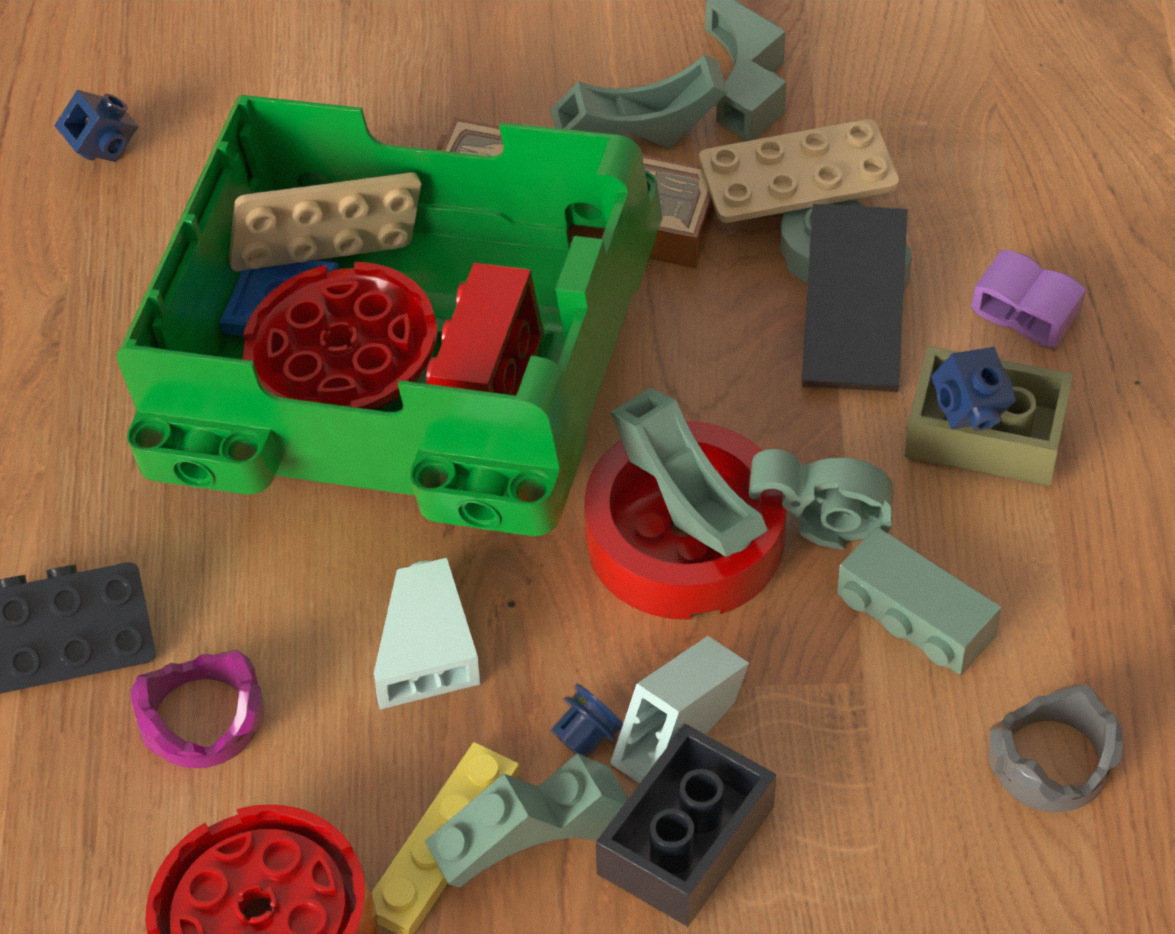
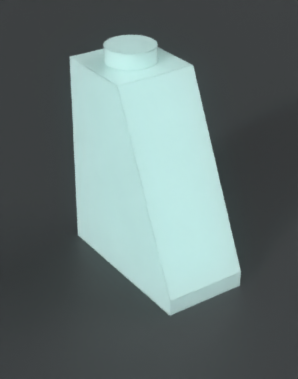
[374,558,480,710]
[610,636,749,784]

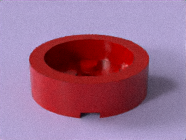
[584,421,787,620]
[145,804,377,934]

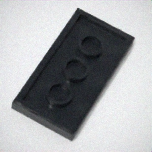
[802,204,908,392]

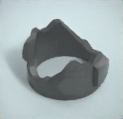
[988,685,1123,812]

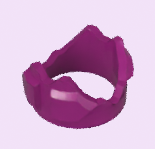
[131,649,264,768]

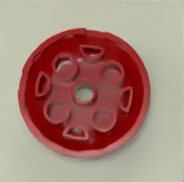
[242,262,437,411]

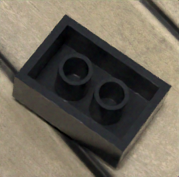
[596,724,777,927]

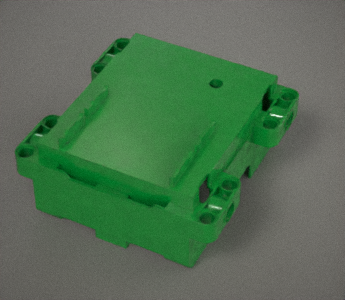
[116,95,662,536]

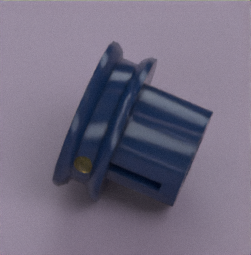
[550,683,623,757]

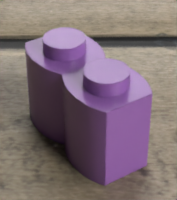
[971,250,1086,348]

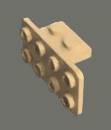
[699,119,899,223]
[228,173,421,271]

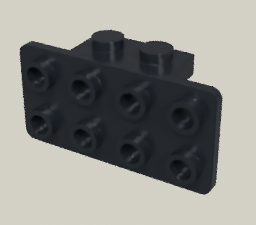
[0,562,156,694]

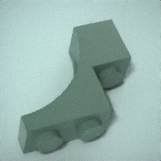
[705,0,786,141]
[551,54,727,149]
[611,387,768,557]
[425,753,628,888]

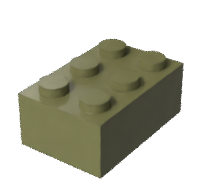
[904,346,1074,486]

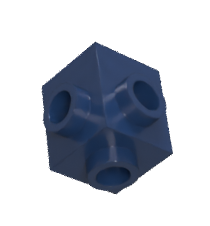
[54,90,139,162]
[931,347,1016,431]

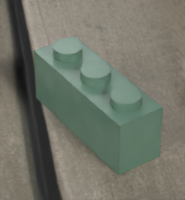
[837,527,1002,676]

